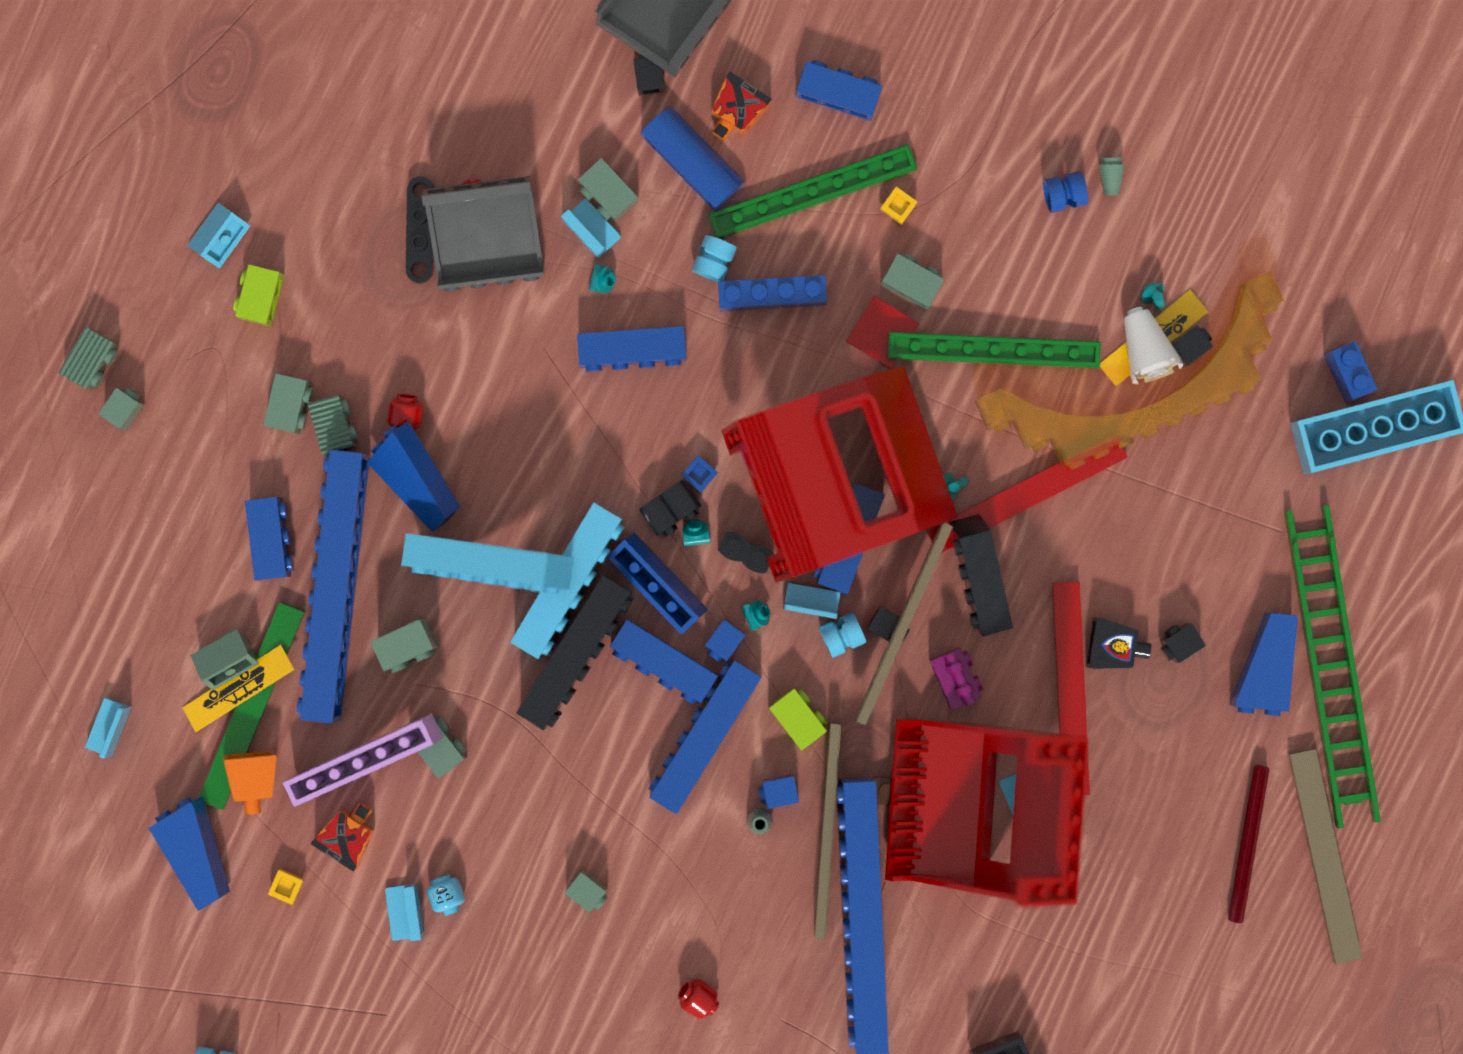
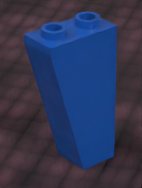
[367,422,460,532]
[1230,613,1298,716]
[149,796,230,911]

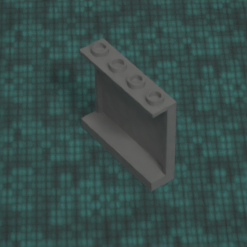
[595,0,732,78]
[422,176,544,292]

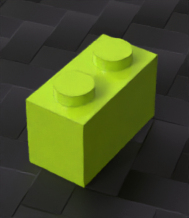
[233,264,285,326]
[769,687,827,751]

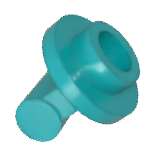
[588,264,616,293]
[1140,282,1166,312]
[943,473,969,499]
[682,519,711,546]
[741,600,770,631]

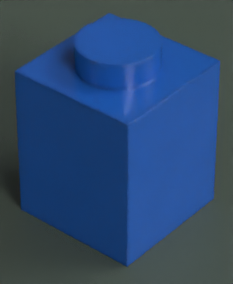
[705,619,745,662]
[758,774,799,809]

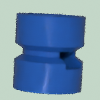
[1043,171,1088,213]

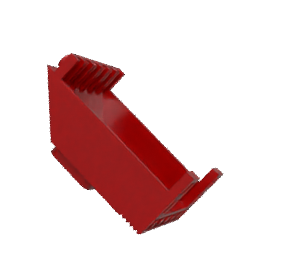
[721,366,958,583]
[885,718,1088,907]

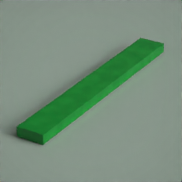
[708,144,917,239]
[887,332,1101,369]
[199,602,305,810]

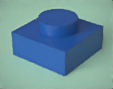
[681,455,718,493]

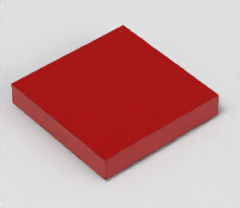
[846,296,919,369]

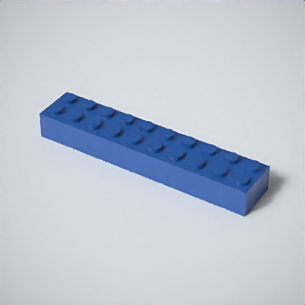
[297,450,370,723]
[836,777,889,1054]

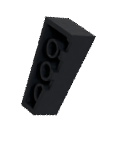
[949,514,1013,637]

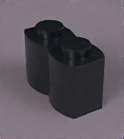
[639,479,702,537]
[718,532,773,573]

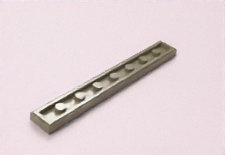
[855,523,953,725]
[814,722,841,939]
[1288,748,1362,964]

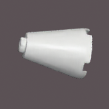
[1124,307,1183,384]

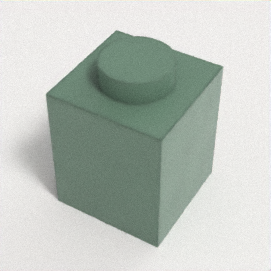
[98,387,145,431]
[565,869,608,913]

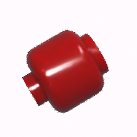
[387,394,423,430]
[678,978,719,1019]

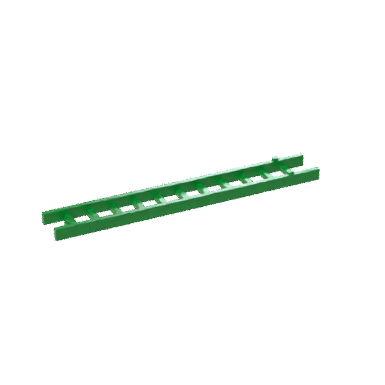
[1284,505,1381,828]

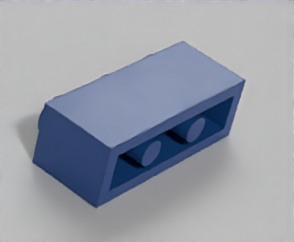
[796,60,882,121]
[245,497,294,581]

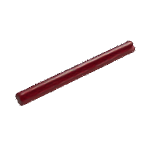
[1228,765,1270,923]

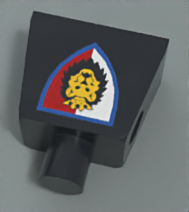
[1086,617,1151,669]

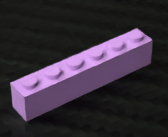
[283,713,443,807]

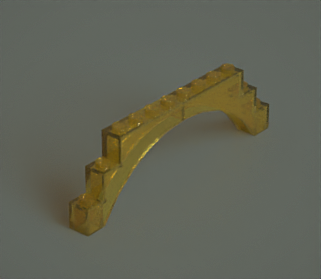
[975,271,1284,470]

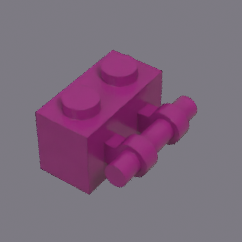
[929,647,983,710]

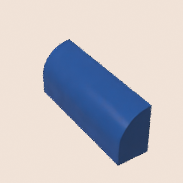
[641,106,746,211]

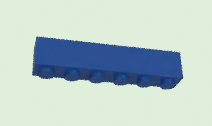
[648,659,762,815]

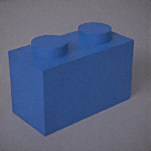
[1323,341,1378,403]

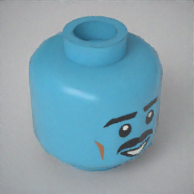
[426,874,465,916]

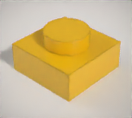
[880,187,918,225]
[268,869,305,905]

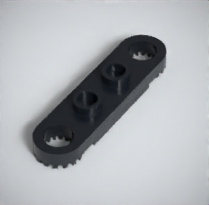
[406,176,434,284]

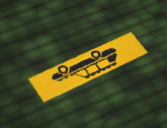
[1100,289,1208,386]
[182,645,295,732]

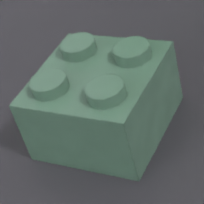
[370,618,439,673]

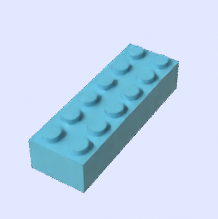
[1290,380,1463,474]
[510,503,625,659]
[401,533,574,594]

